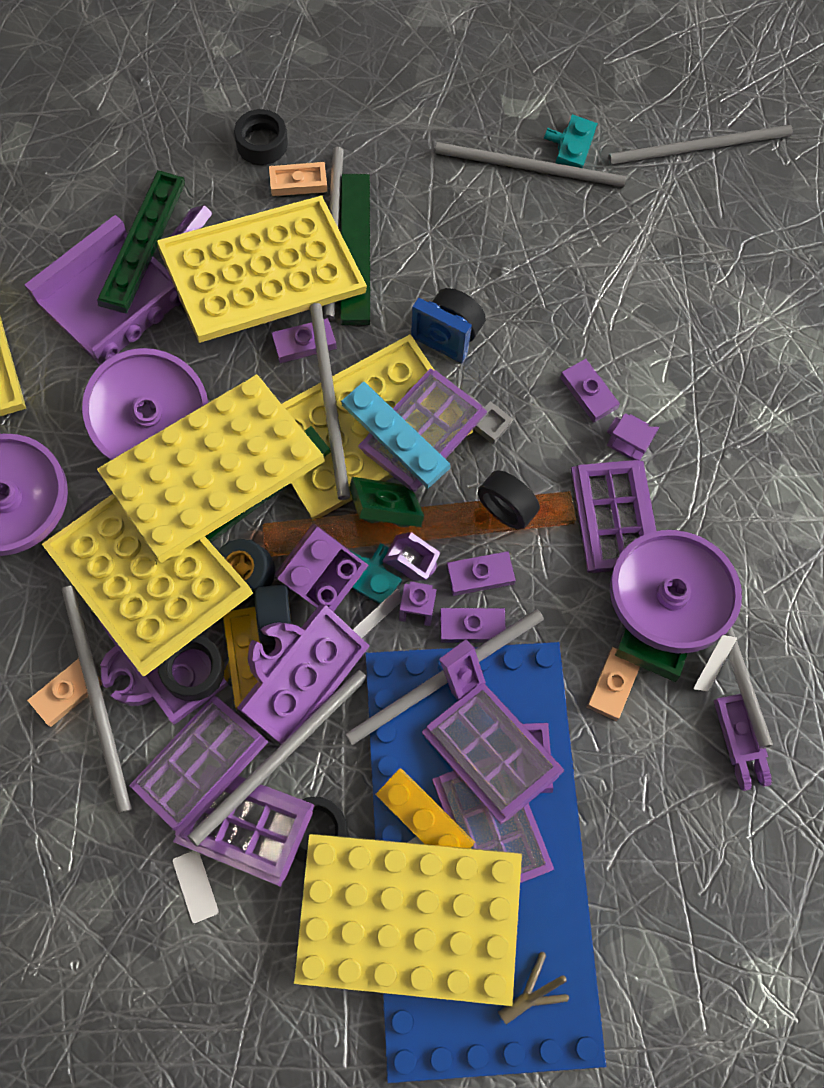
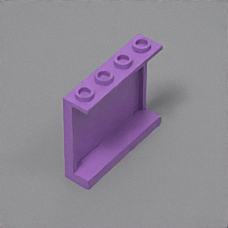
[24,215,182,365]

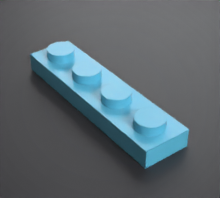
[341,382,450,489]

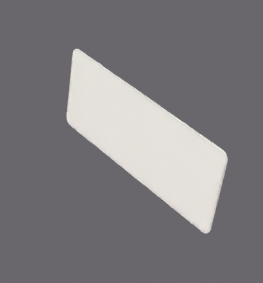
[353,589,402,638]
[694,635,737,691]
[173,851,219,923]

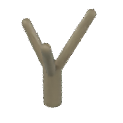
[498,952,569,1025]

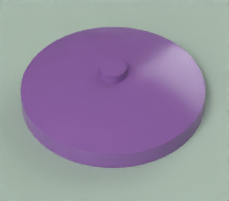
[82,348,208,461]
[0,434,68,556]
[610,530,742,653]

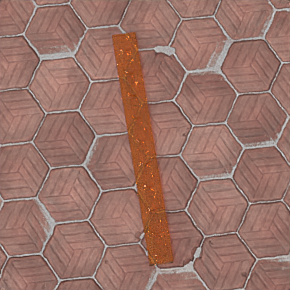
[263,491,576,556]

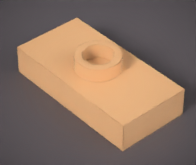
[269,162,327,196]
[586,647,640,721]
[27,658,102,727]

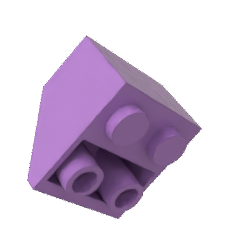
[275,523,369,612]

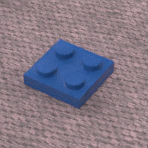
[411,297,472,364]

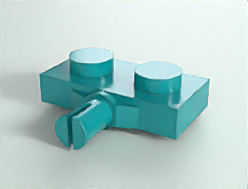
[544,114,598,168]
[350,543,402,605]

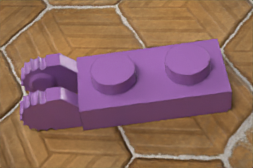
[714,694,772,791]

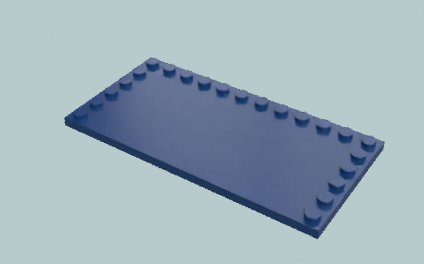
[366,642,606,1083]

